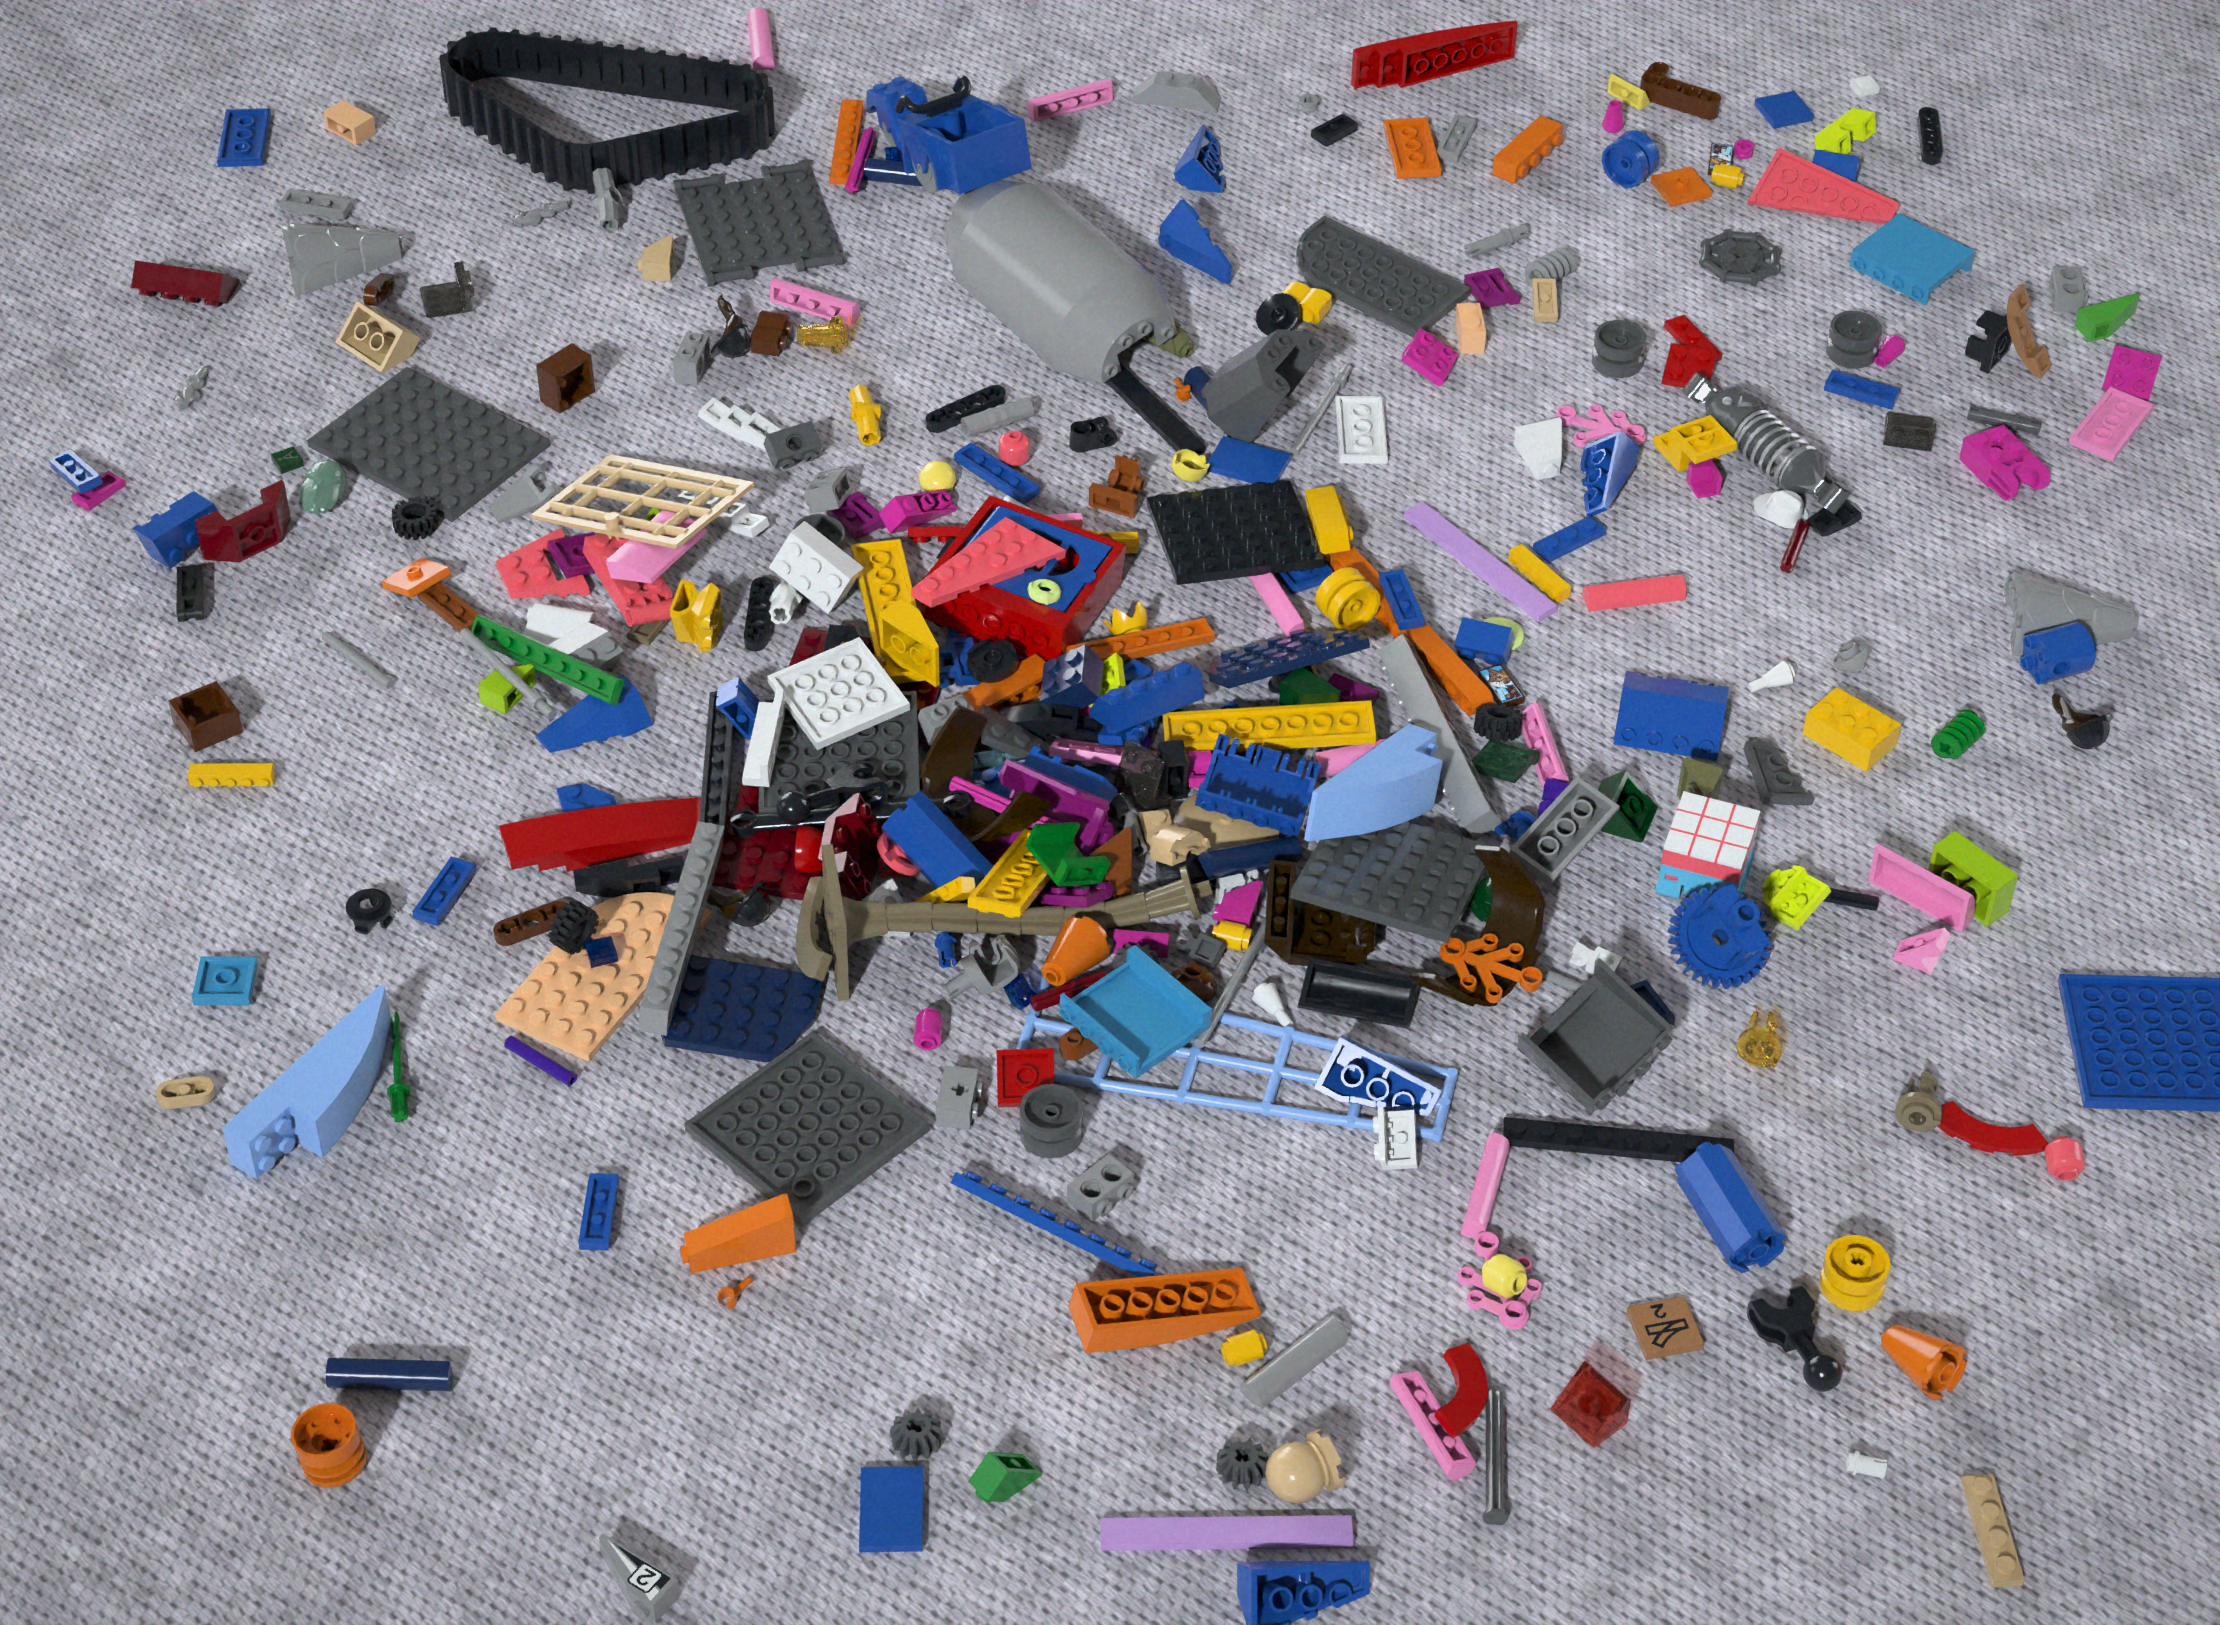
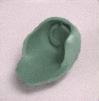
[299,460,347,514]

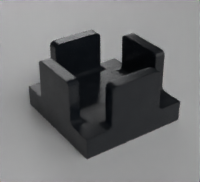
[1965,310,2012,374]

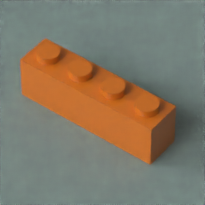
[1492,115,1563,184]
[961,654,1046,713]

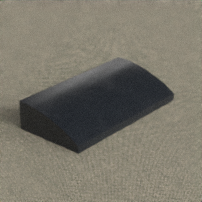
[1298,958,1418,1029]

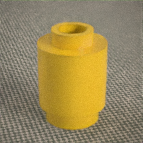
[1711,163,1745,190]
[1212,920,1254,952]
[1220,1329,1267,1367]

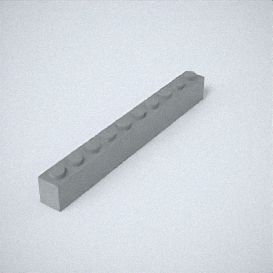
[1378,634,1503,839]
[639,821,725,1036]

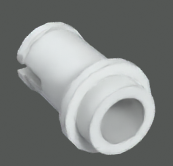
[1846,1451,1887,1479]

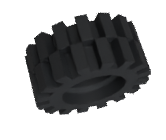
[391,497,438,540]
[1473,703,1523,741]
[548,900,599,955]

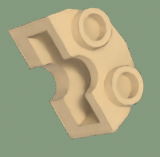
[1149,824,1212,866]

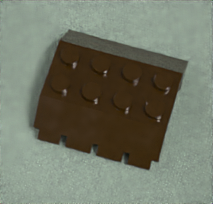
[1264,859,1376,966]

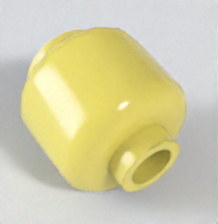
[1482,1254,1527,1298]

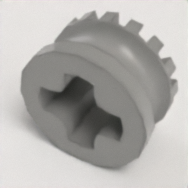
[1299,94,1319,113]

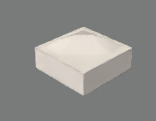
[1850,75,1880,97]

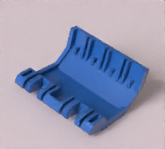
[1613,671,1729,761]
[1195,733,1321,836]

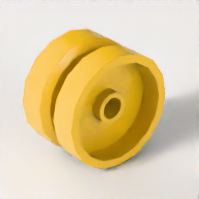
[1315,567,1381,632]
[1819,1235,1891,1311]

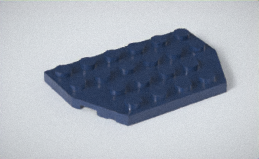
[1208,629,1370,689]
[661,955,823,1062]

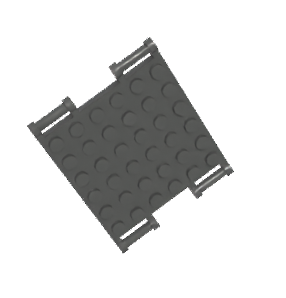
[673,160,843,287]

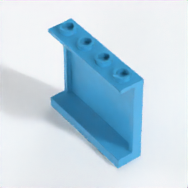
[1850,213,1975,305]
[1059,945,1212,1079]

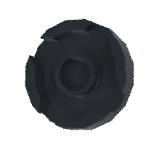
[966,638,1018,683]

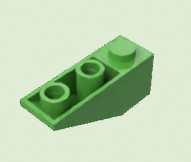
[2075,293,2140,342]

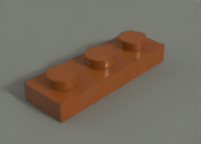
[418,582,480,633]

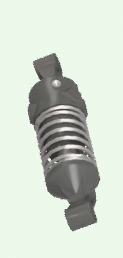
[1682,372,1850,514]

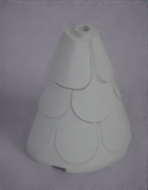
[282,223,405,296]
[2004,573,2139,657]

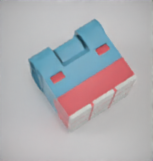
[1655,791,1760,899]

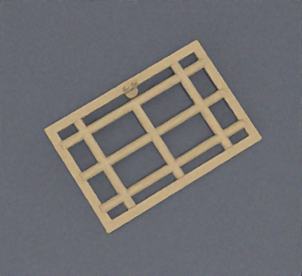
[531,454,755,549]

